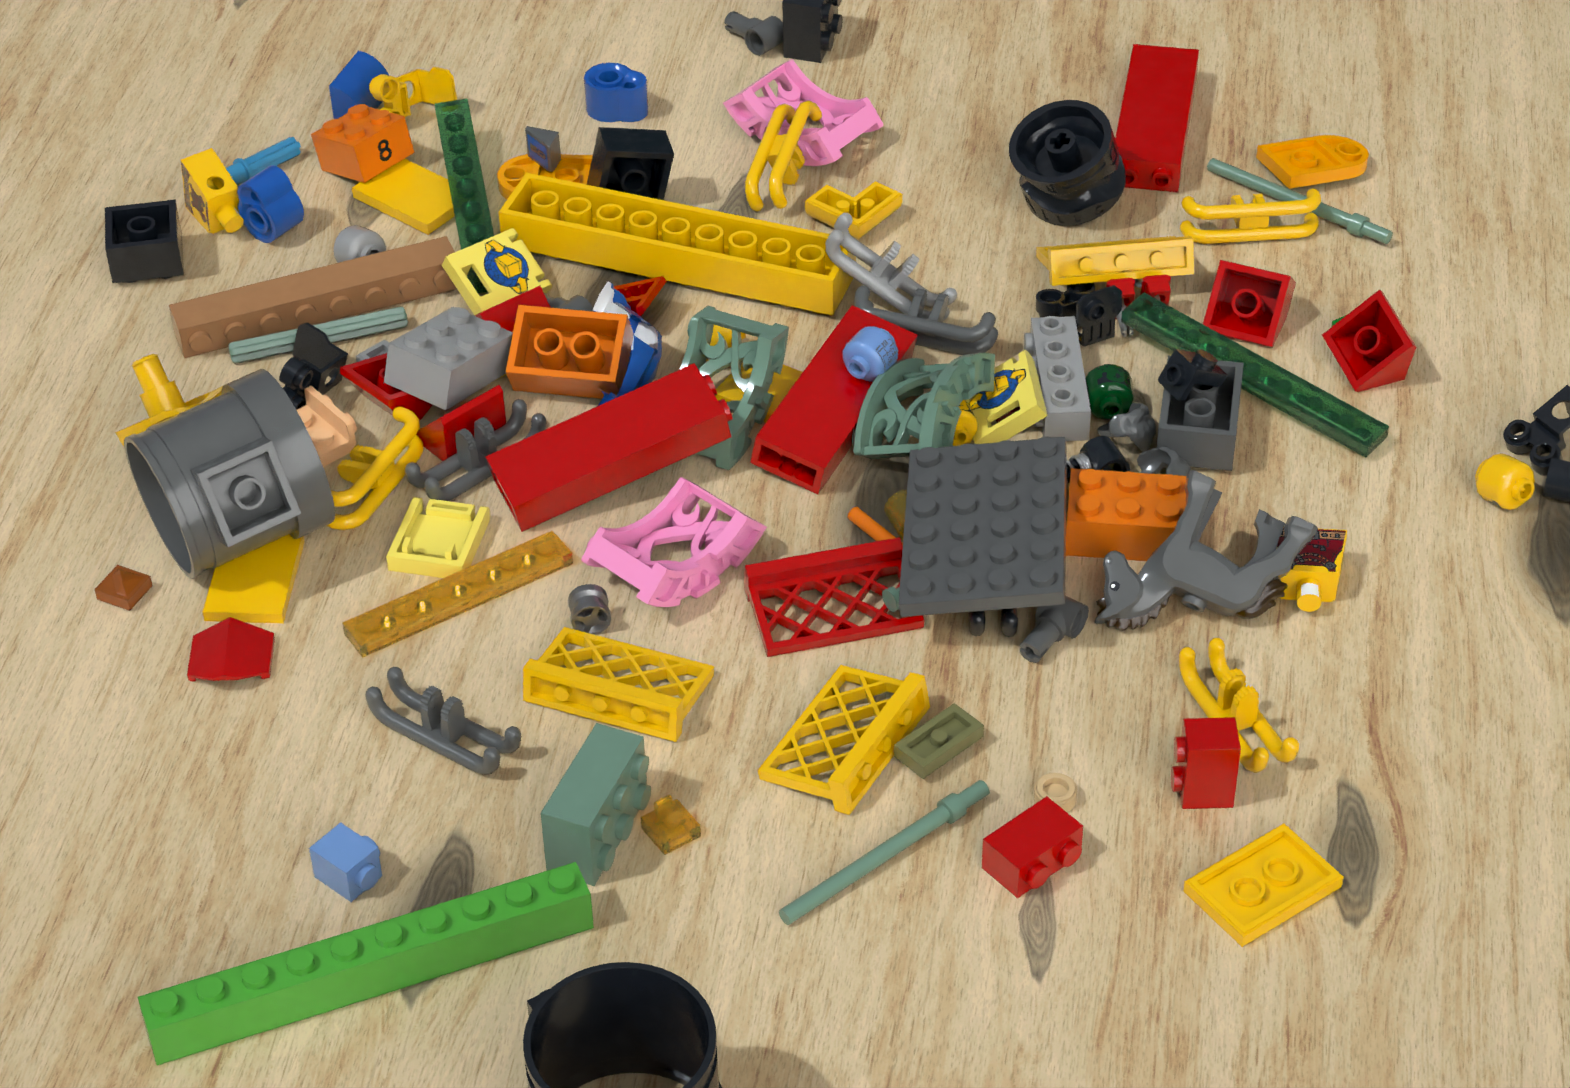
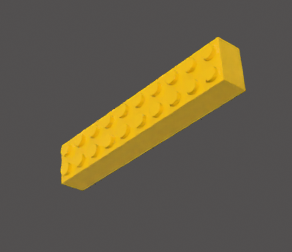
[499,172,856,315]

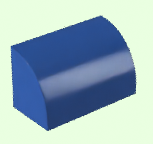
[329,50,389,119]

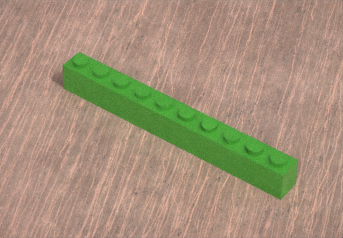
[137,862,594,1065]

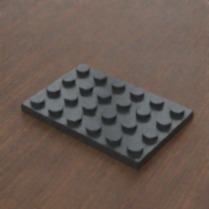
[898,437,1067,617]

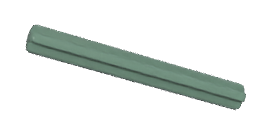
[228,307,408,364]

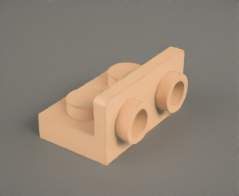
[297,386,357,467]

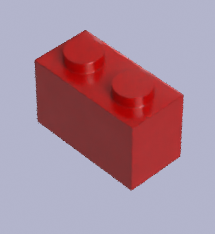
[1171,717,1241,809]
[982,796,1083,898]

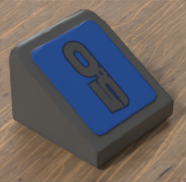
[525,126,561,172]

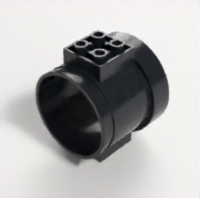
[523,962,722,1088]

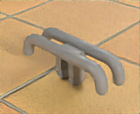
[826,213,957,321]

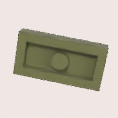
[894,703,984,779]

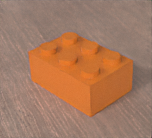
[506,305,634,399]
[1066,468,1187,561]

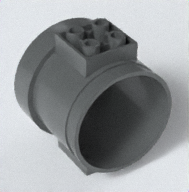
[124,369,335,579]

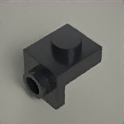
[1158,349,1228,401]

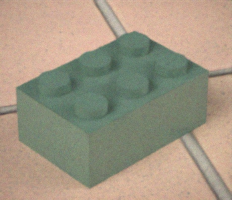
[540,723,651,886]

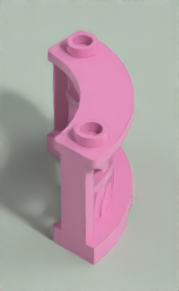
[723,59,883,166]
[581,477,767,607]

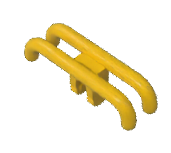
[745,100,822,212]
[1180,188,1321,244]
[326,407,424,530]
[1179,638,1299,773]

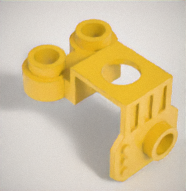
[369,67,458,117]

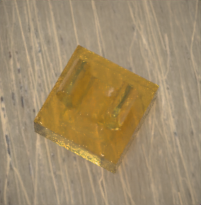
[641,794,701,855]

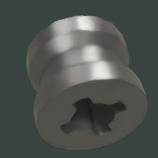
[568,584,611,635]

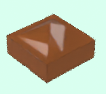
[94,564,153,611]

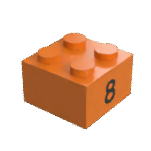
[311,104,415,183]

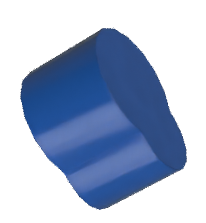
[584,62,648,123]
[237,165,304,243]

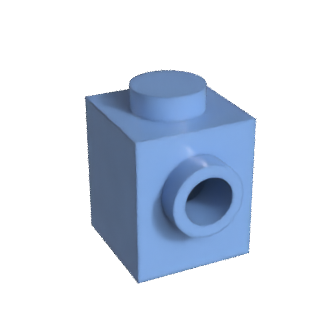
[309,823,382,902]

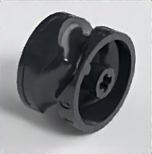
[1009,100,1126,226]

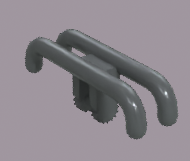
[854,286,998,355]
[405,399,547,501]
[365,667,522,775]

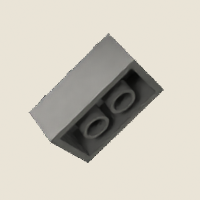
[1157,355,1244,471]

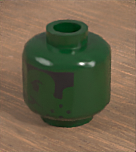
[1085,364,1134,420]

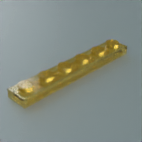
[342,530,573,658]

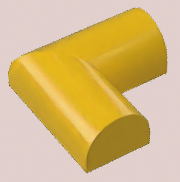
[805,181,903,239]

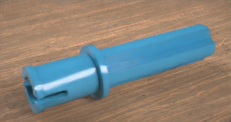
[226,137,301,185]

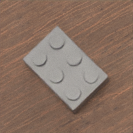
[384,307,513,410]

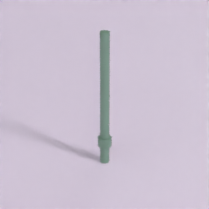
[1207,158,1393,244]
[779,780,990,925]

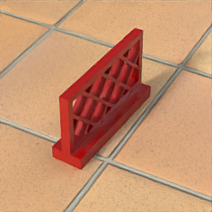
[744,537,925,657]

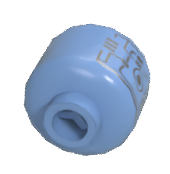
[843,326,898,382]

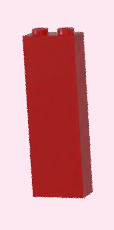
[1115,44,1199,192]
[750,305,918,494]
[485,363,733,532]

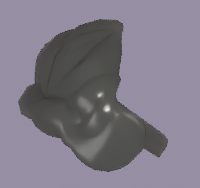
[1097,402,1156,452]
[1137,446,1191,476]

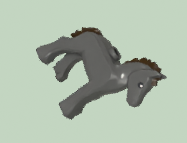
[1095,470,1318,631]

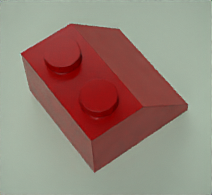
[1201,260,1296,348]

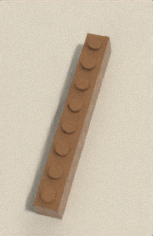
[169,236,457,358]

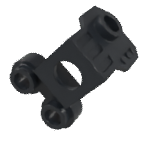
[1036,283,1122,347]
[279,322,348,410]
[1503,385,1570,475]

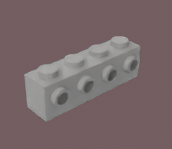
[1024,316,1091,441]

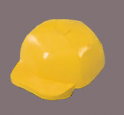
[115,354,223,446]

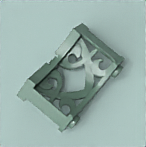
[679,305,789,470]
[852,353,995,459]

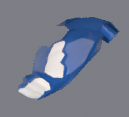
[592,281,662,406]

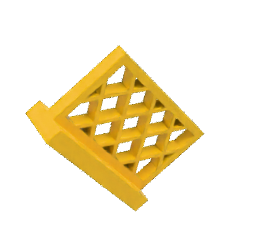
[1036,236,1194,286]
[523,627,714,742]
[758,665,930,815]

